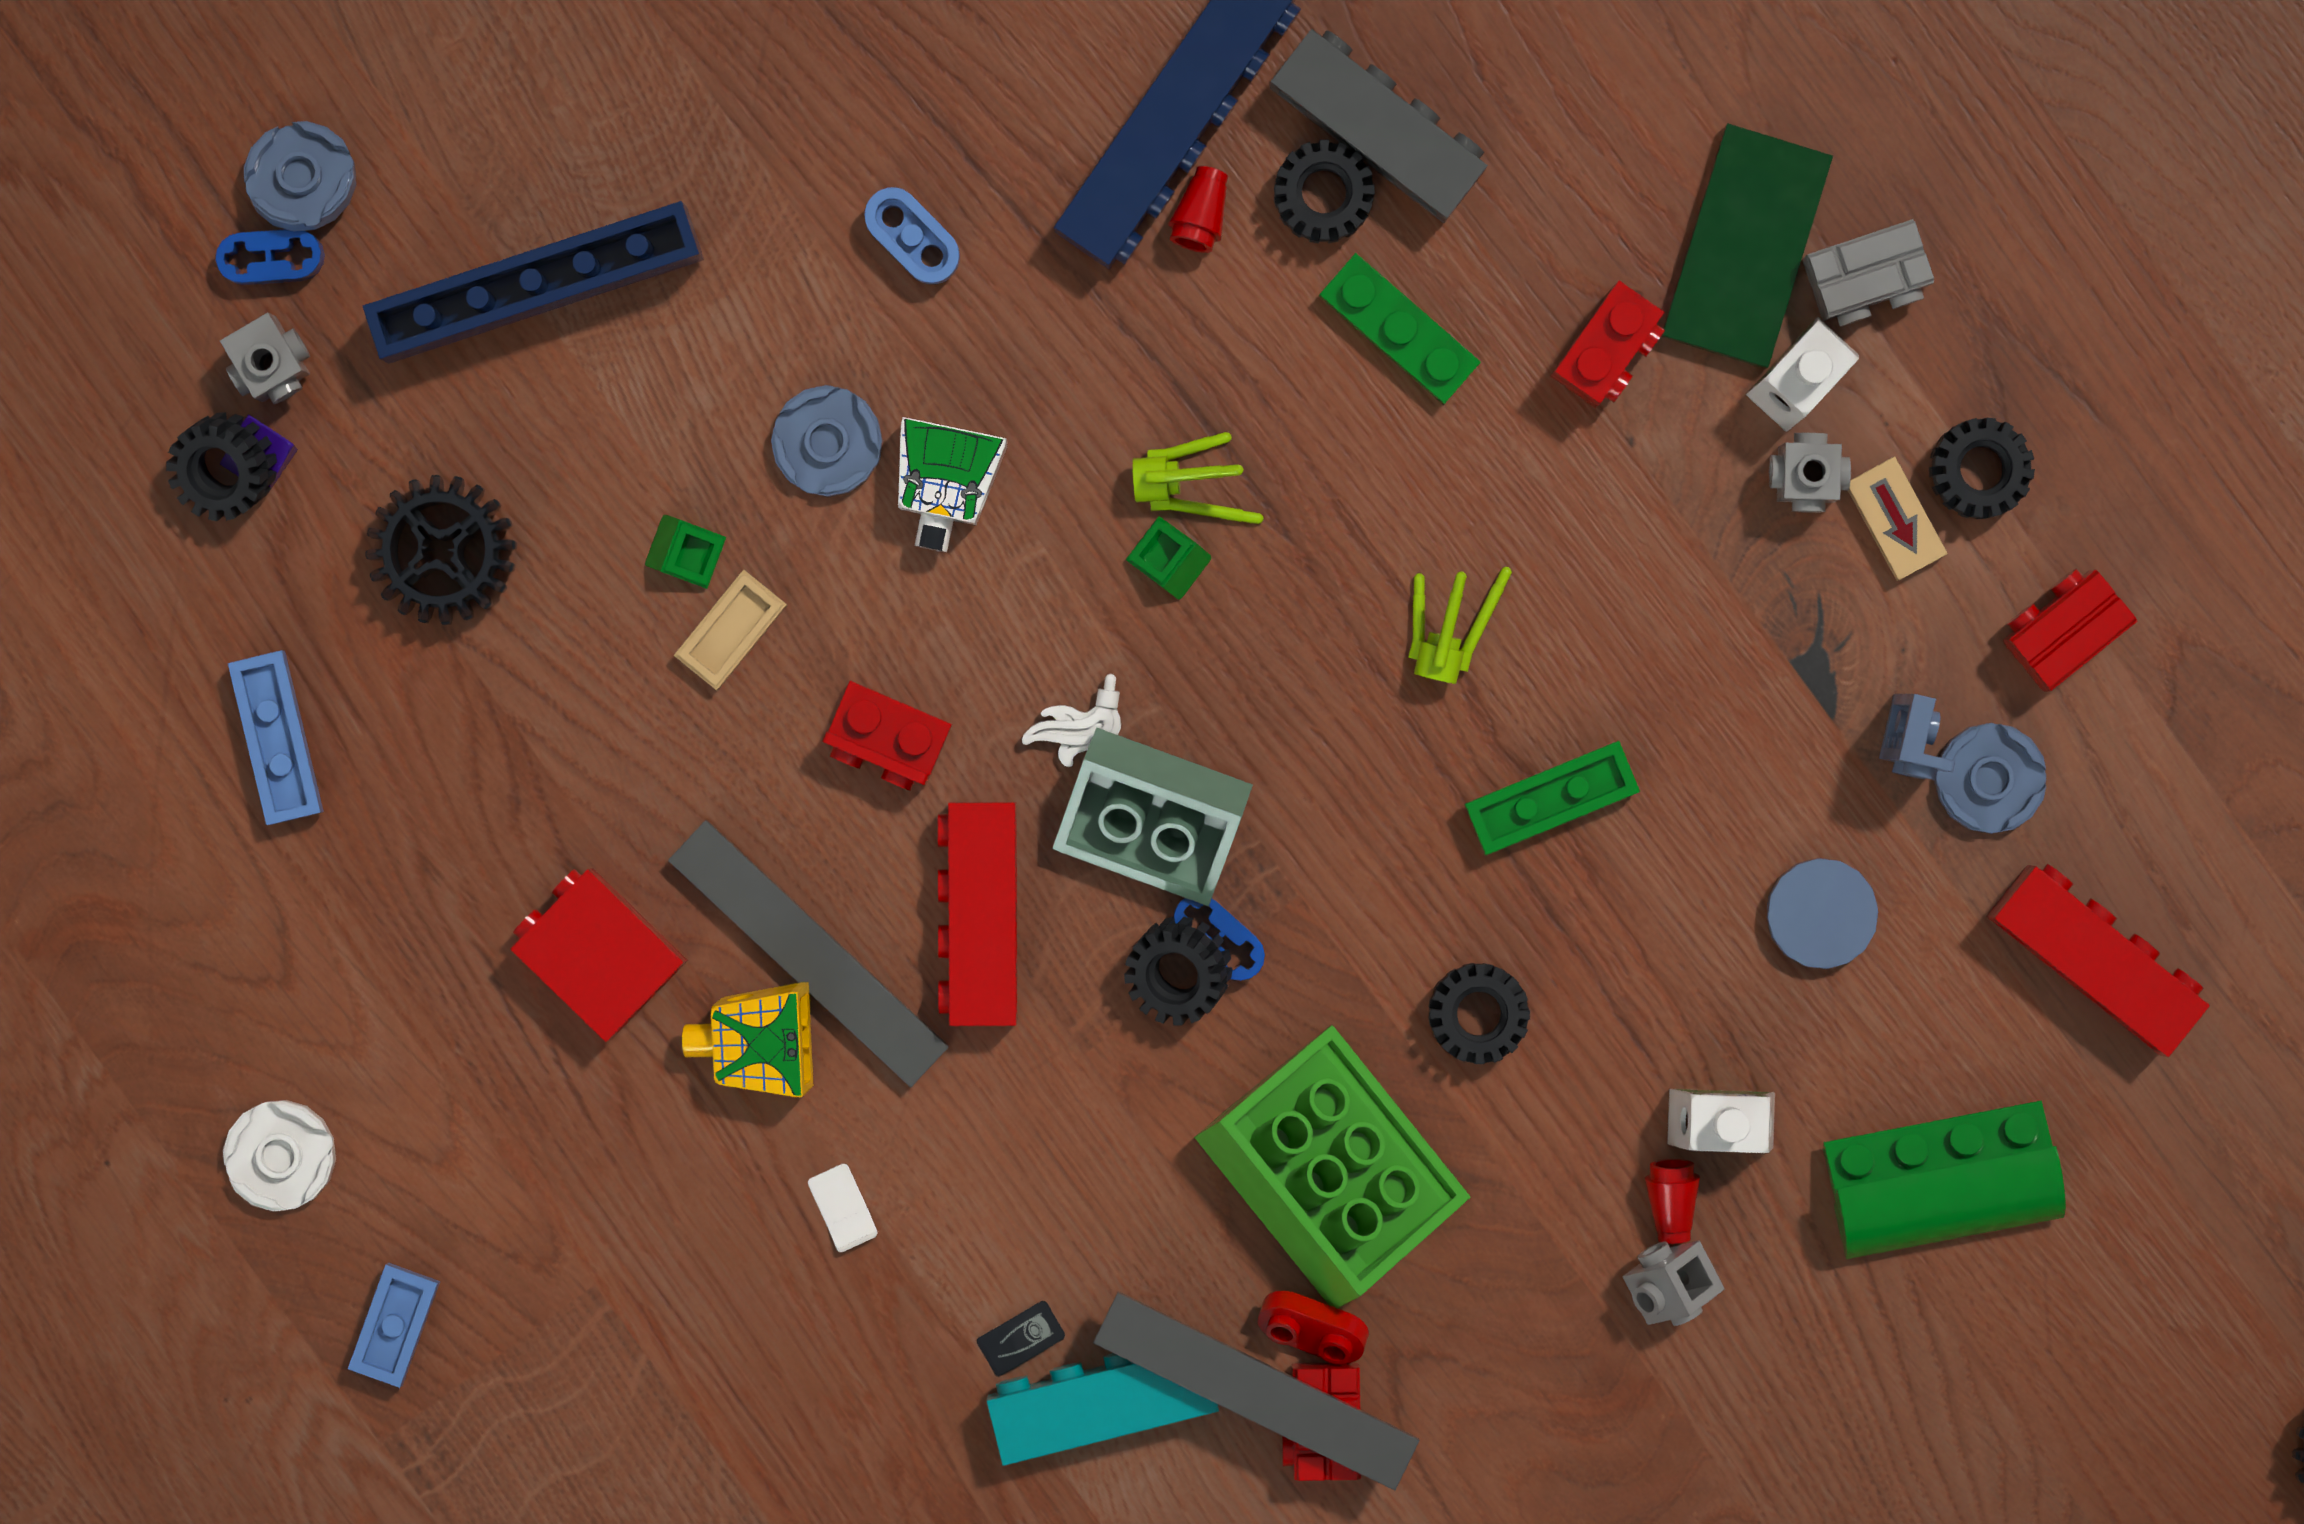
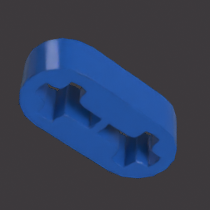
[215,229,325,285]
[1174,898,1265,981]

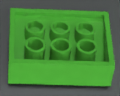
[1194,1025,1471,1308]

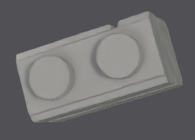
[1802,219,1934,327]

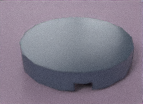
[244,121,356,232]
[771,385,883,497]
[1935,723,2046,834]
[1767,858,1878,969]

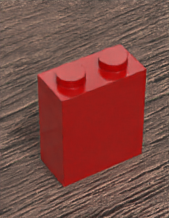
[510,868,688,1042]

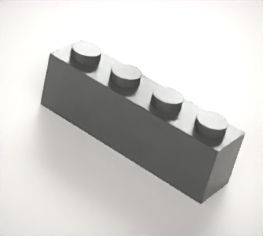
[1270,29,1488,223]

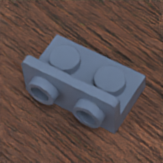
[1879,694,1955,780]

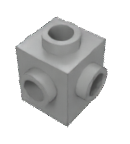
[220,312,310,404]
[1769,433,1851,513]
[1622,1240,1725,1326]

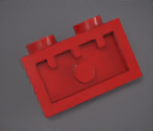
[822,681,953,791]

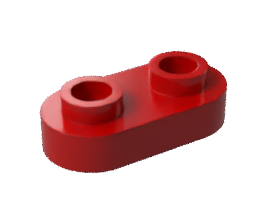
[1258,1291,1369,1365]

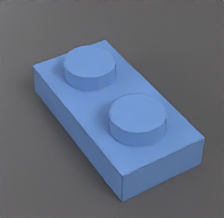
[348,1263,440,1388]

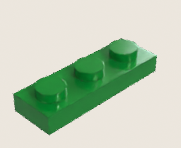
[1319,253,1481,405]
[1464,741,1640,855]

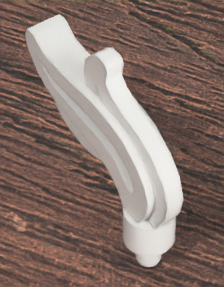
[1022,674,1121,767]

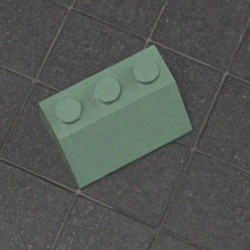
[1052,728,1253,906]

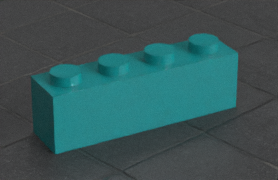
[987,1353,1219,1466]

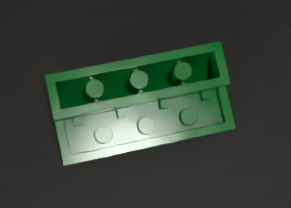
[1823,1100,2066,1259]

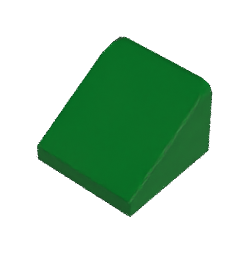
[645,514,726,589]
[1126,516,1211,599]

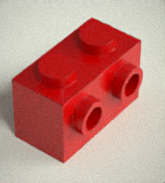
[1550,280,1665,408]

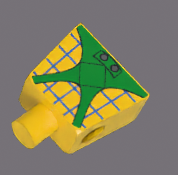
[682,982,814,1097]

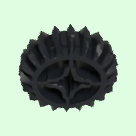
[365,475,517,625]

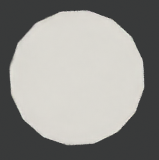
[223,1100,336,1211]

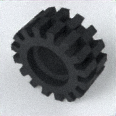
[1274,140,1375,244]
[166,412,277,521]
[1929,417,2035,519]
[1124,917,1232,1026]
[1428,963,1530,1064]

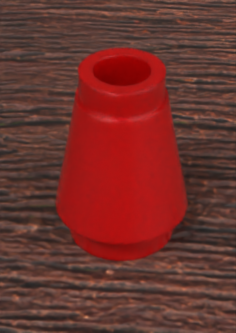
[1168,166,1229,253]
[1644,1159,1700,1244]

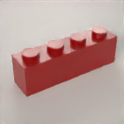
[938,802,1017,1026]
[1986,864,2210,1058]

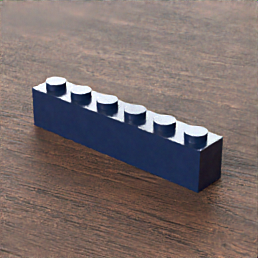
[1054,0,1301,270]
[362,201,704,364]

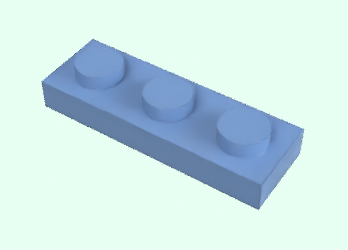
[228,650,324,825]

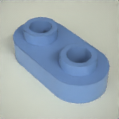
[865,187,960,284]

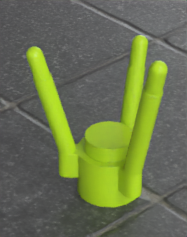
[1133,432,1264,524]
[1408,567,1512,684]

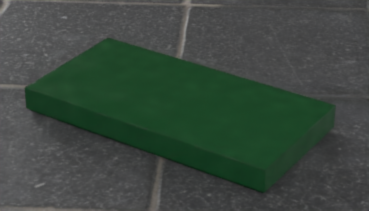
[1661,123,1833,369]

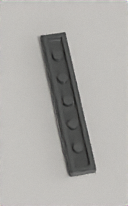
[668,820,949,1088]
[1093,1291,1420,1491]

